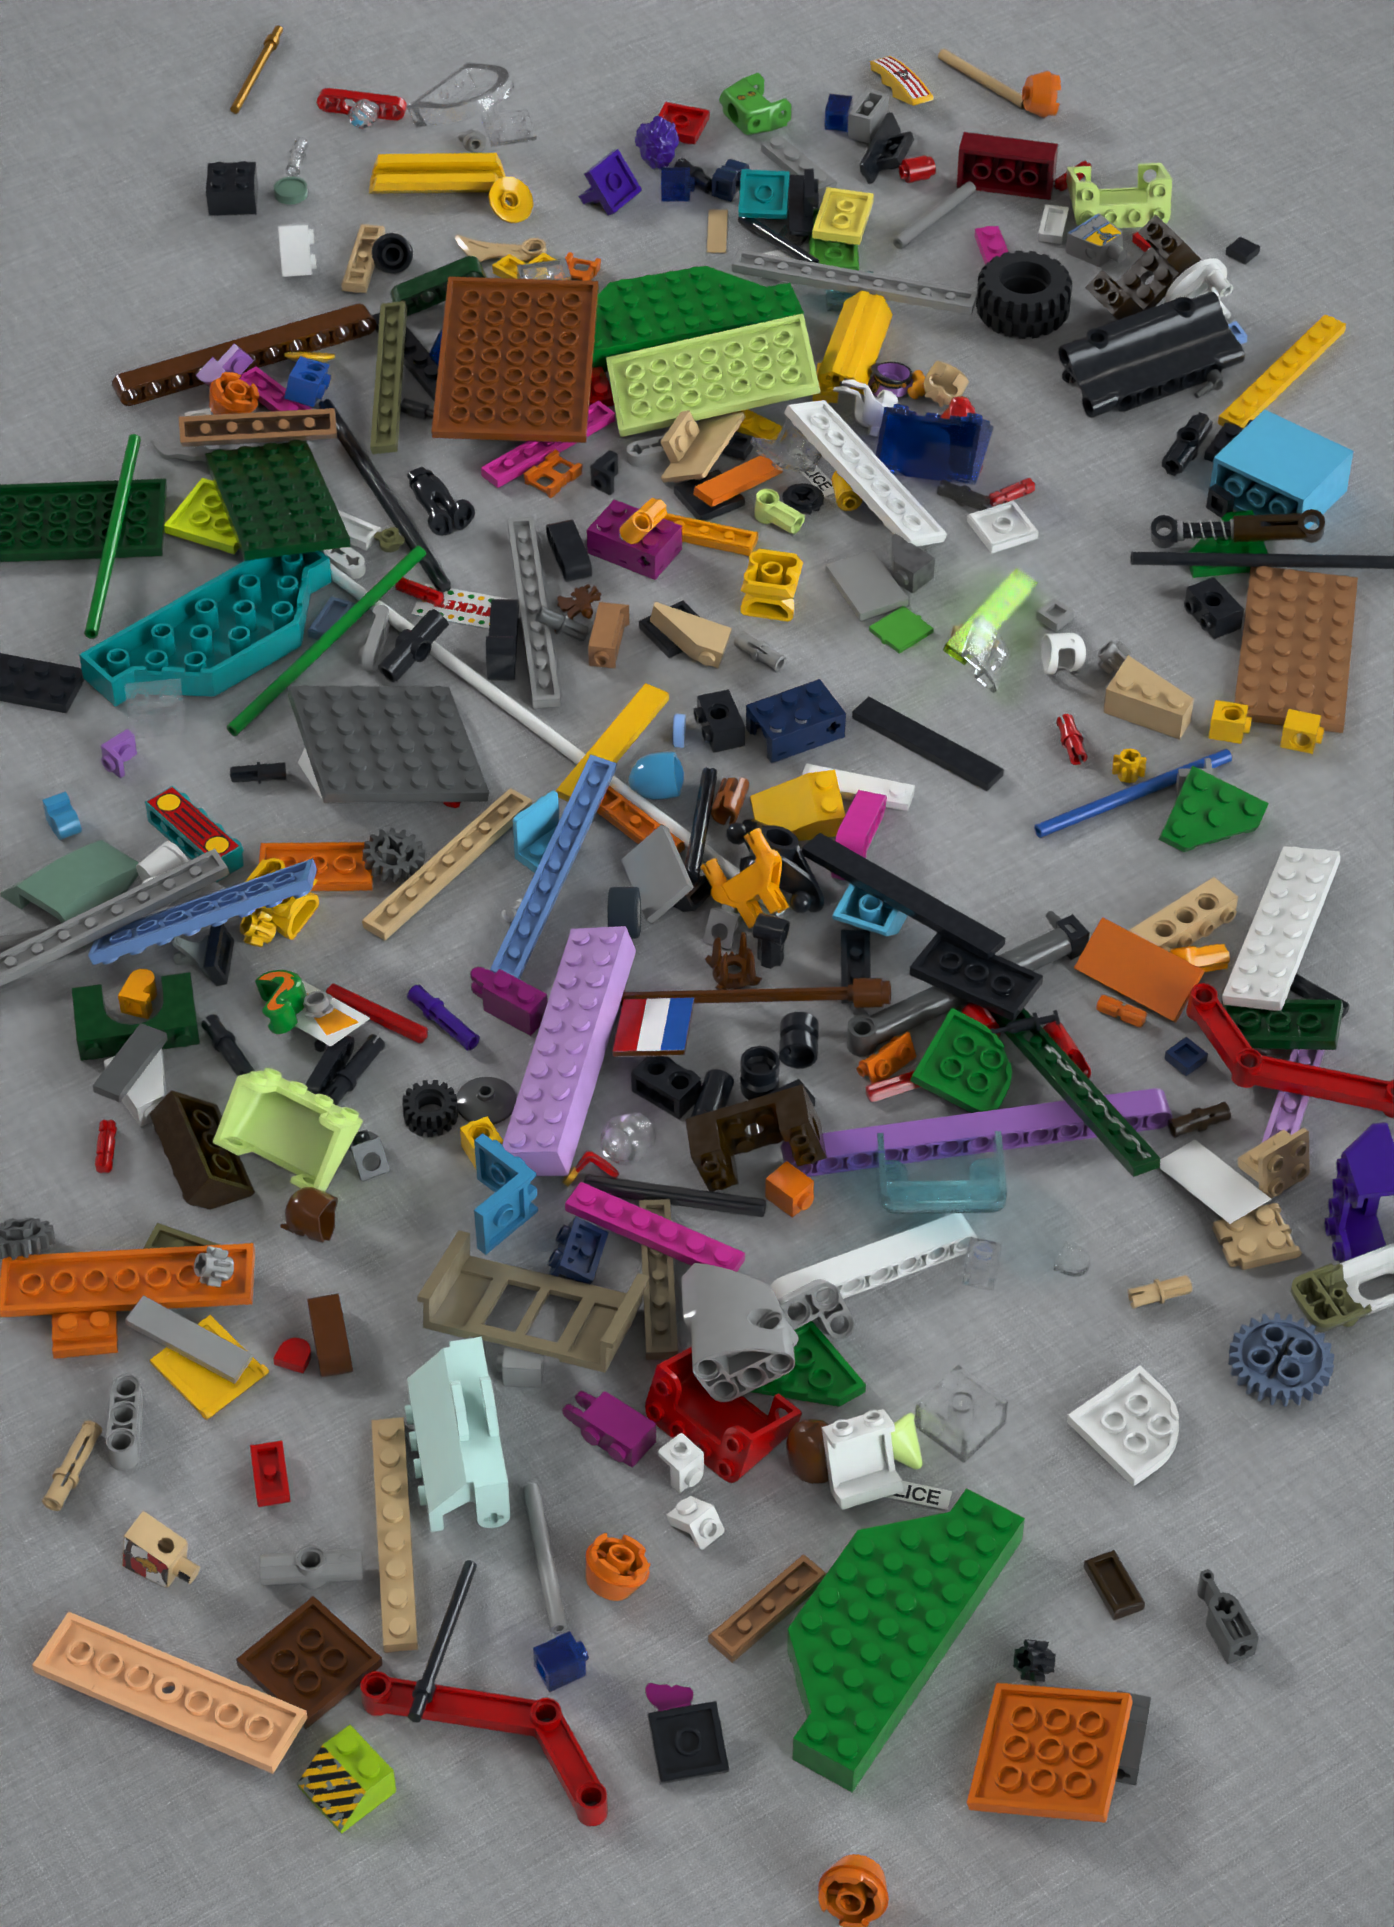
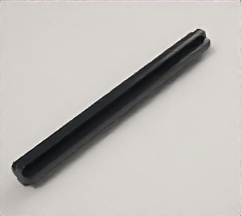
[685,767,717,880]
[584,1174,766,1217]

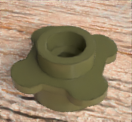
[374,527,405,552]

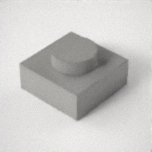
[1036,598,1075,632]

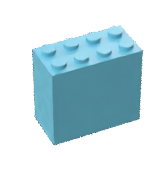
[1210,409,1354,529]

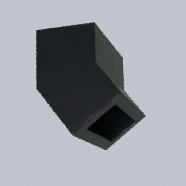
[673,875,712,912]

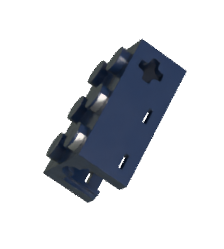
[746,679,846,764]

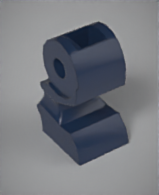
[712,159,750,202]

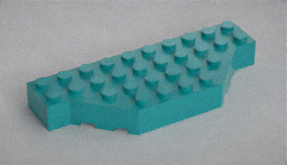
[79,551,332,707]

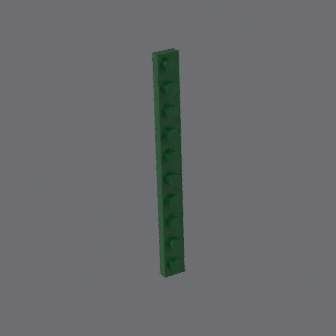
[989,1008,1161,1177]

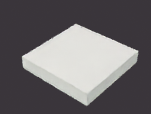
[967,500,1039,554]

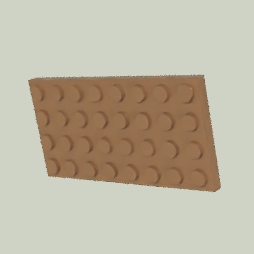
[1234,566,1358,733]

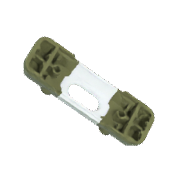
[1291,1243,1394,1333]

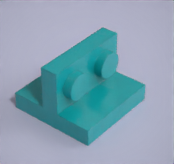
[738,169,790,219]

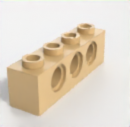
[1129,877,1238,952]

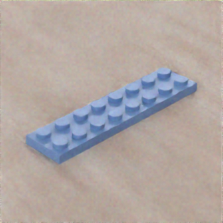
[88,858,317,965]

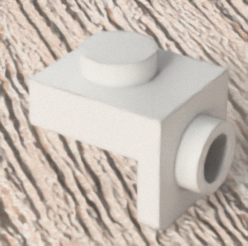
[658,1433,704,1494]
[666,1496,725,1550]

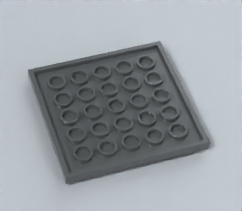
[288,685,490,803]

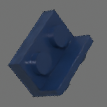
[547,1216,609,1284]

